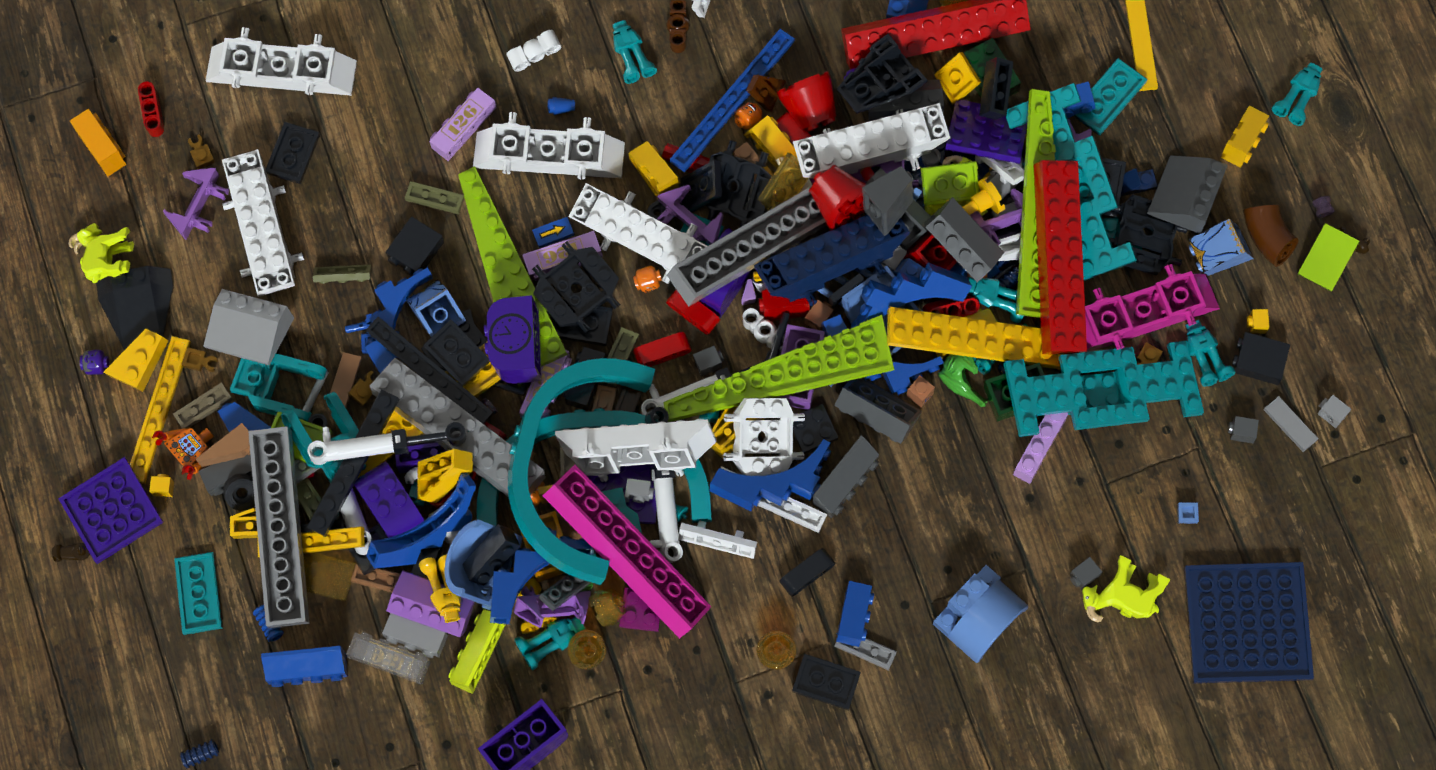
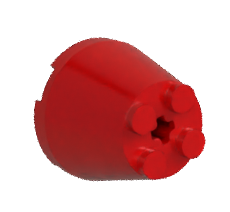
[777,71,836,133]
[809,165,866,230]

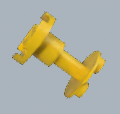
[946,177,1005,215]

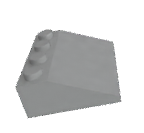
[203,289,294,365]

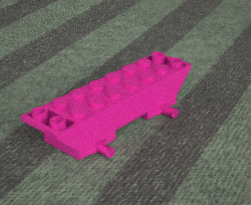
[1085,264,1219,352]

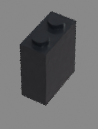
[386,216,444,276]
[1232,332,1291,385]

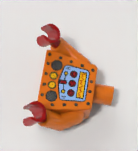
[152,428,214,480]

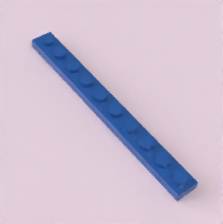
[670,29,795,172]

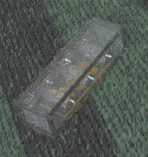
[346,632,430,685]

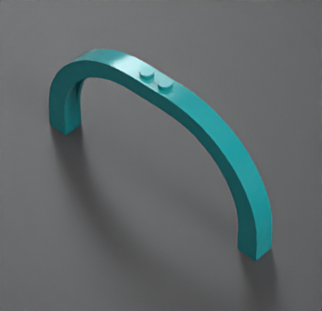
[508,358,655,585]
[477,408,712,526]

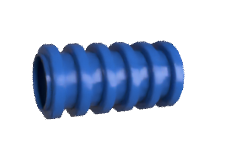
[253,605,284,642]

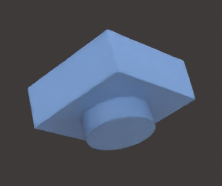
[1177,503,1199,524]

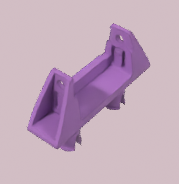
[163,168,229,240]
[656,185,723,245]
[970,188,1023,246]
[514,586,591,628]

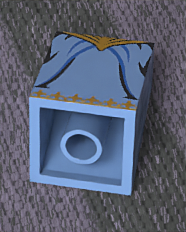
[1188,219,1254,276]
[406,280,466,337]

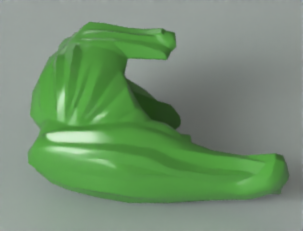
[938,354,988,407]

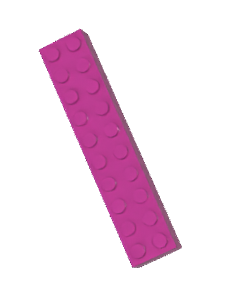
[542,465,711,639]

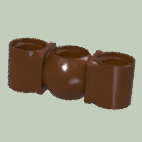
[666,0,690,53]

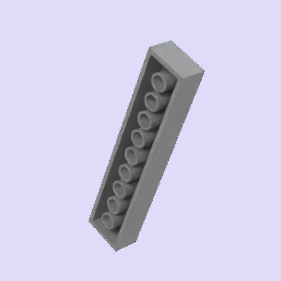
[667,186,827,306]
[370,358,546,497]
[248,426,310,628]

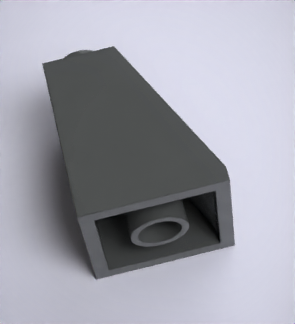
[862,166,914,236]

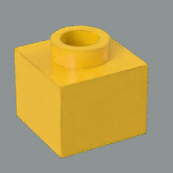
[1247,309,1269,334]
[149,474,174,497]

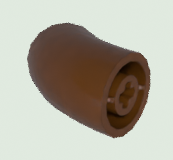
[1243,205,1298,267]

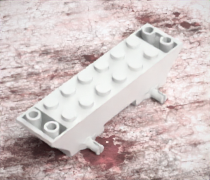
[206,27,357,96]
[793,103,950,178]
[473,112,625,179]
[222,149,304,297]
[568,183,707,284]
[555,419,716,482]

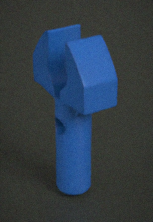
[345,314,372,333]

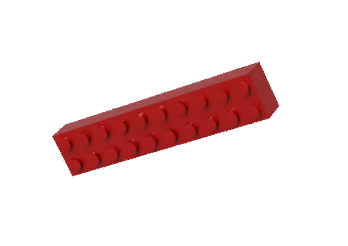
[841,0,1030,69]
[1034,160,1087,354]

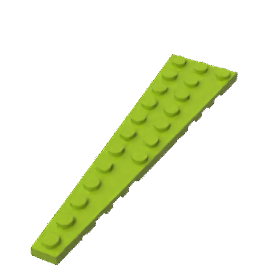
[1016,89,1056,318]
[458,166,568,367]
[663,315,894,422]

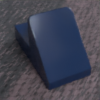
[1121,168,1157,196]

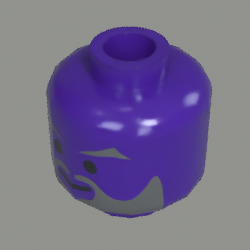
[80,350,109,375]

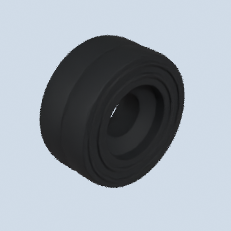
[223,474,255,511]

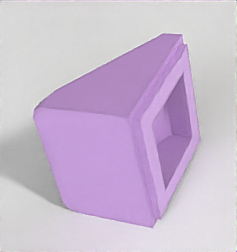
[741,279,756,305]

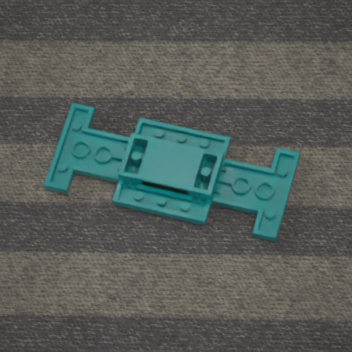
[1006,83,1137,280]
[1004,341,1204,437]

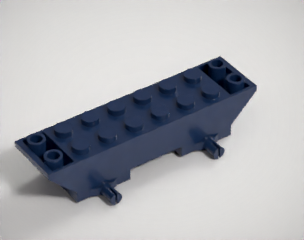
[754,215,910,306]

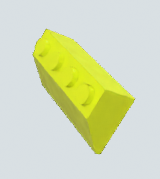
[449,610,506,694]

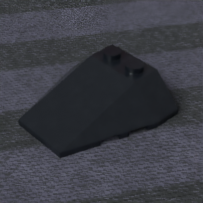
[837,34,928,114]
[96,266,174,350]

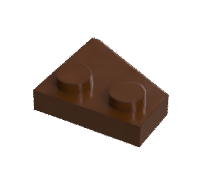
[746,75,786,111]

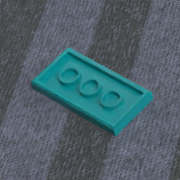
[1073,58,1147,136]
[174,552,223,635]

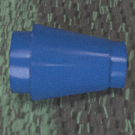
[548,97,575,115]

